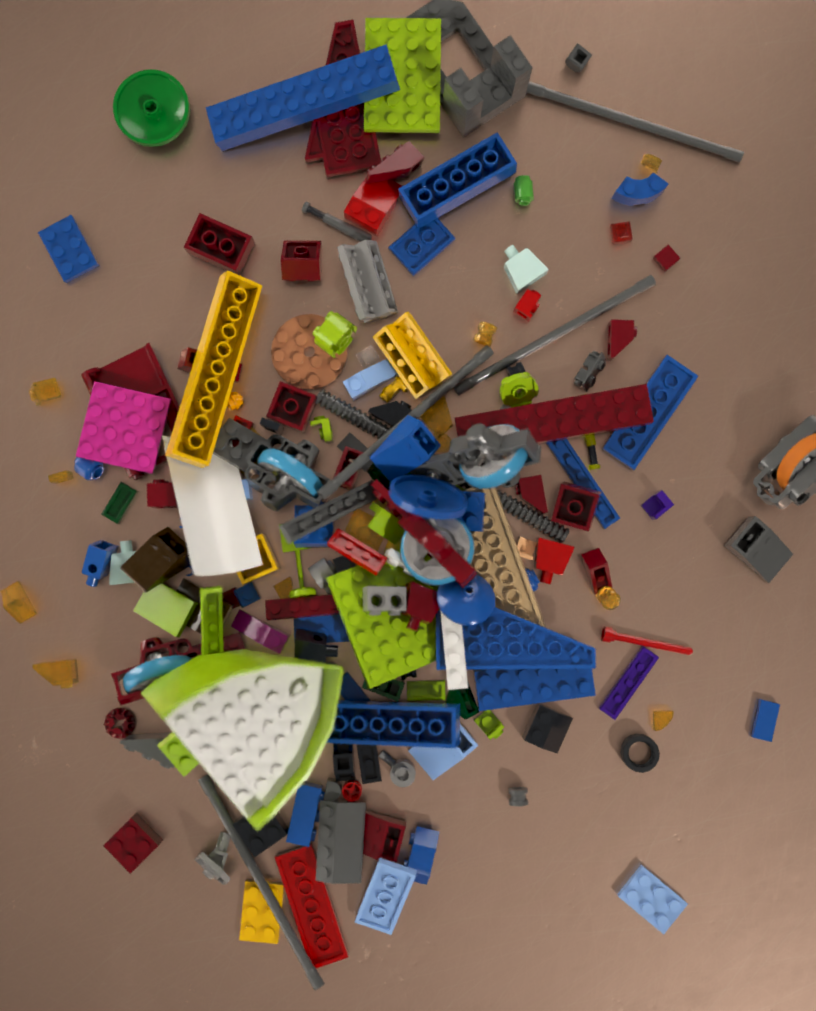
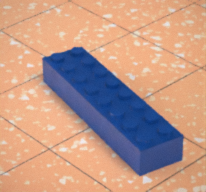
[326,700,460,748]

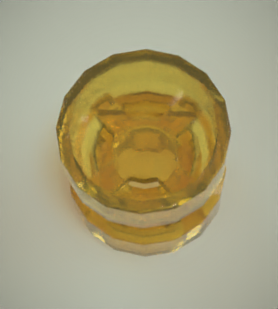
[473,321,497,347]

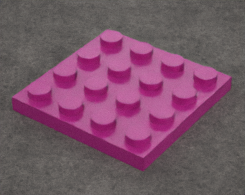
[76,381,172,474]

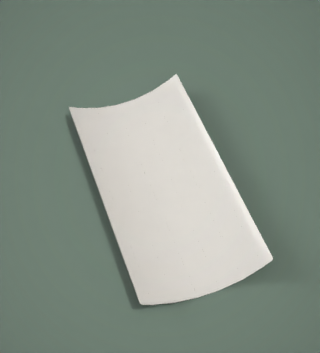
[162,436,263,576]

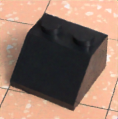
[522,703,573,754]

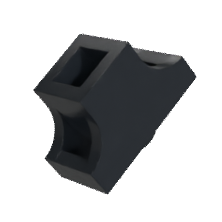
[333,743,356,781]

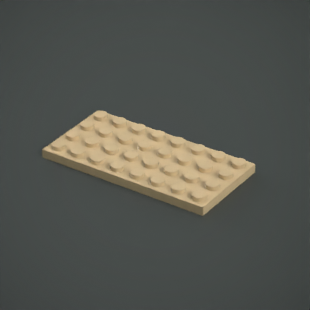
[463,487,546,627]

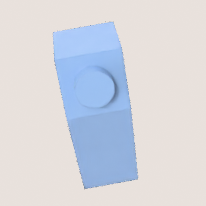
[343,359,398,401]

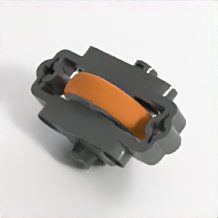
[753,415,816,509]

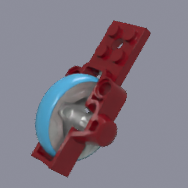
[371,479,477,588]
[111,632,245,705]

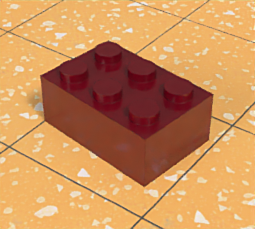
[184,213,255,275]

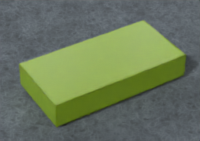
[407,680,445,701]

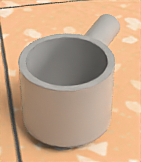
[308,558,338,595]
[378,750,416,787]

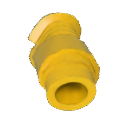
[379,377,409,403]

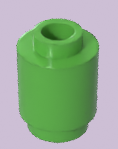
[514,175,534,206]

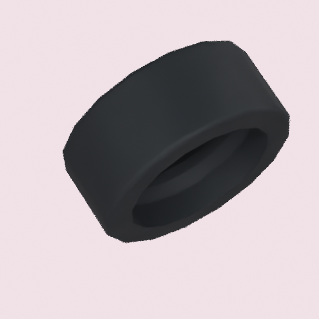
[620,734,660,773]

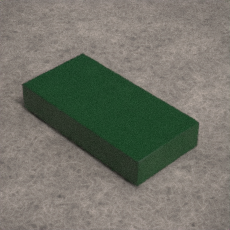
[101,482,139,524]

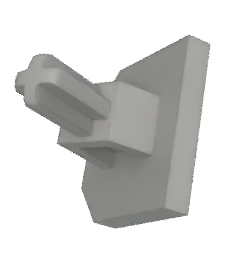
[194,832,231,885]

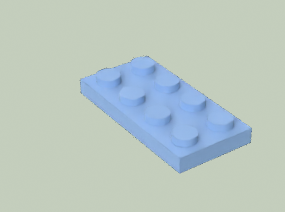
[355,857,417,935]

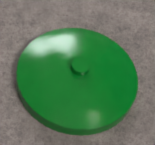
[113,69,190,147]

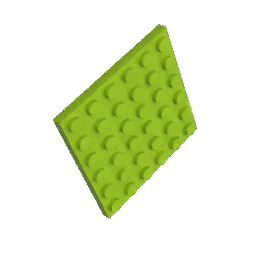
[326,549,440,689]

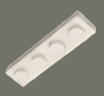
[440,610,468,690]

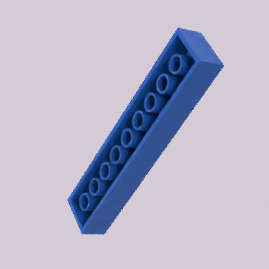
[206,45,400,151]

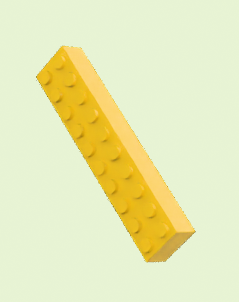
[165,270,263,468]

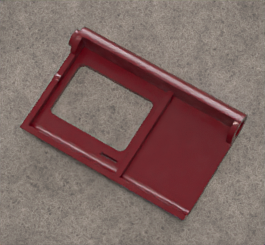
[81,343,180,480]

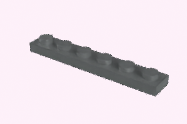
[279,480,377,544]

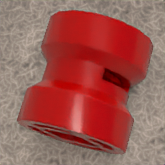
[342,779,362,802]

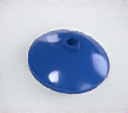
[437,575,496,626]

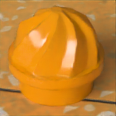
[227,392,243,411]

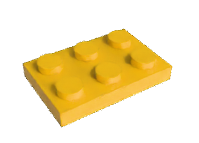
[239,879,284,944]

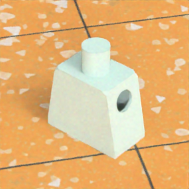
[504,245,549,294]
[109,540,136,585]

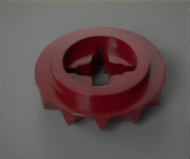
[104,708,135,739]

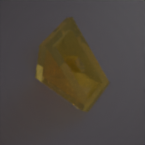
[1,581,37,624]

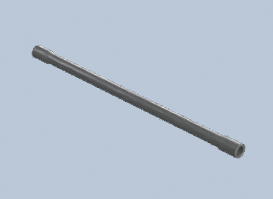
[526,81,744,163]
[453,275,656,396]
[317,345,494,500]
[198,774,325,990]

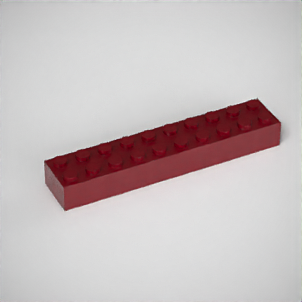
[454,384,654,444]

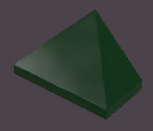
[445,683,479,719]

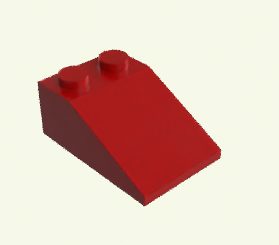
[344,177,402,237]

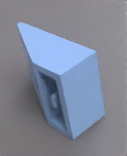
[408,723,478,780]

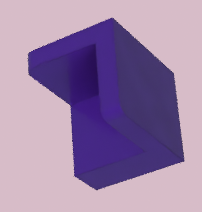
[641,490,674,520]

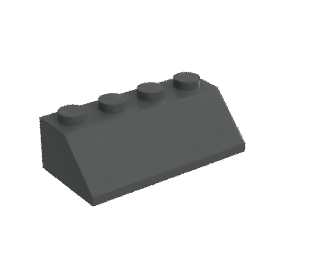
[316,798,366,884]

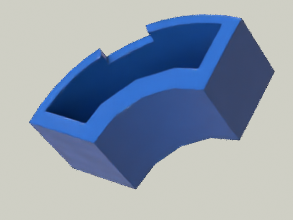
[611,173,669,206]
[403,826,439,885]

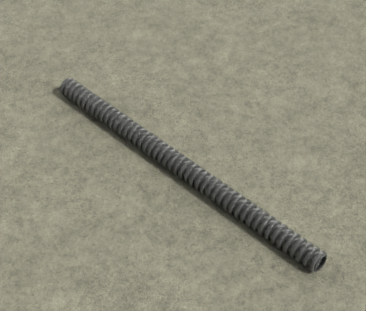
[315,389,569,543]

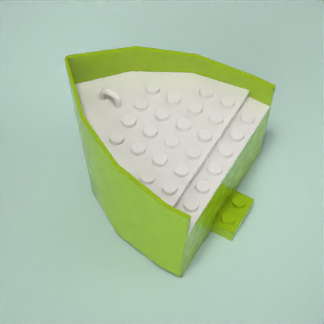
[141,649,343,831]

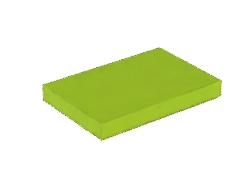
[133,583,198,638]

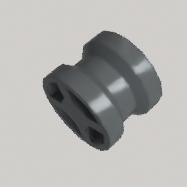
[508,787,528,806]

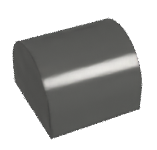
[565,43,592,72]
[324,777,342,801]

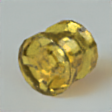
[597,586,620,610]

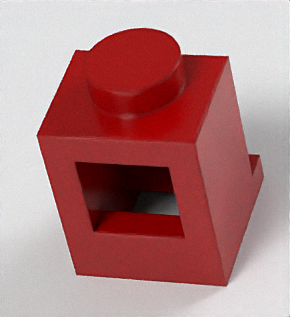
[513,289,541,322]

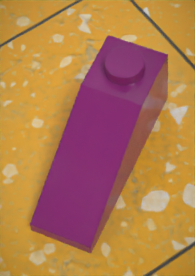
[231,609,291,654]

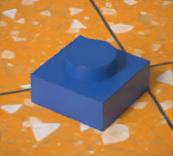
[233,582,260,608]

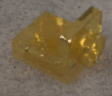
[29,378,61,406]

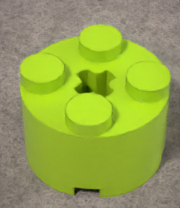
[313,311,357,358]

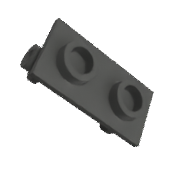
[574,351,606,392]

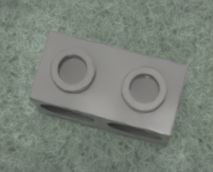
[363,586,406,616]

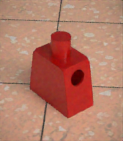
[534,537,574,584]

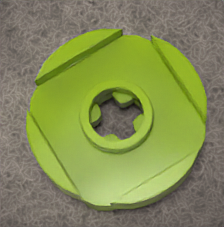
[500,372,539,408]

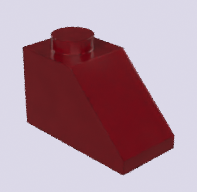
[607,319,637,361]
[514,475,548,514]
[581,548,613,595]

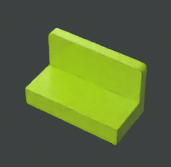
[368,502,405,544]

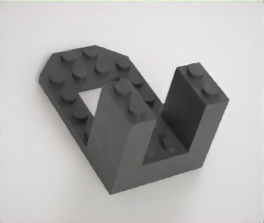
[406,0,533,137]

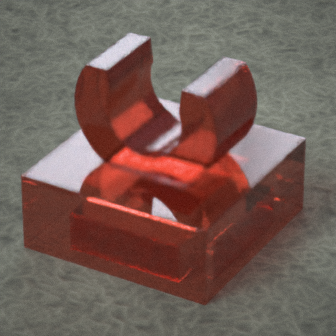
[610,221,633,245]

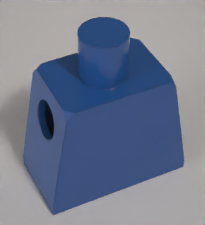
[82,540,119,587]

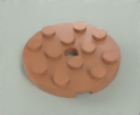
[271,314,348,391]

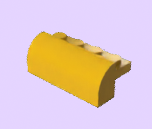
[373,312,452,399]

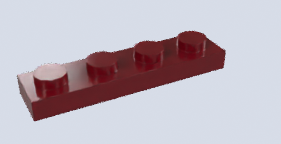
[265,594,339,621]

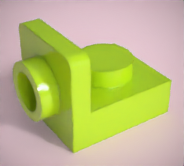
[310,416,334,444]
[474,710,504,740]

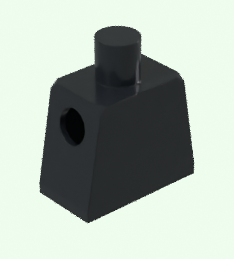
[294,629,338,663]

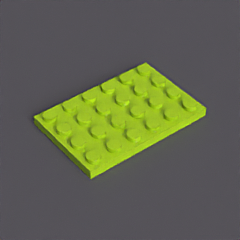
[364,18,441,133]

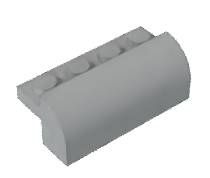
[337,239,398,323]

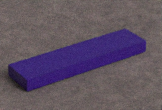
[599,646,659,720]

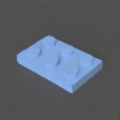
[617,864,688,934]

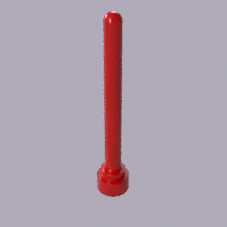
[601,626,693,655]

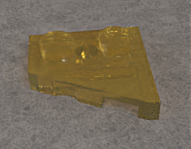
[415,385,453,438]

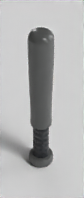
[302,202,372,242]

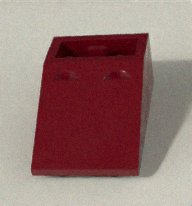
[363,810,406,863]

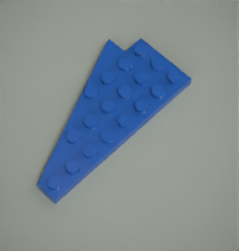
[436,607,596,670]

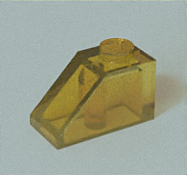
[32,659,79,689]

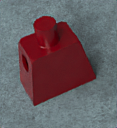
[333,446,363,490]
[401,581,439,632]

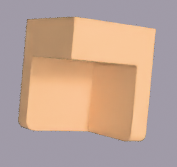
[516,536,537,561]

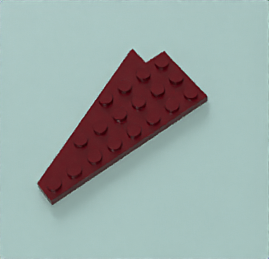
[305,19,381,177]

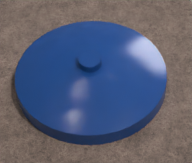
[389,475,468,520]

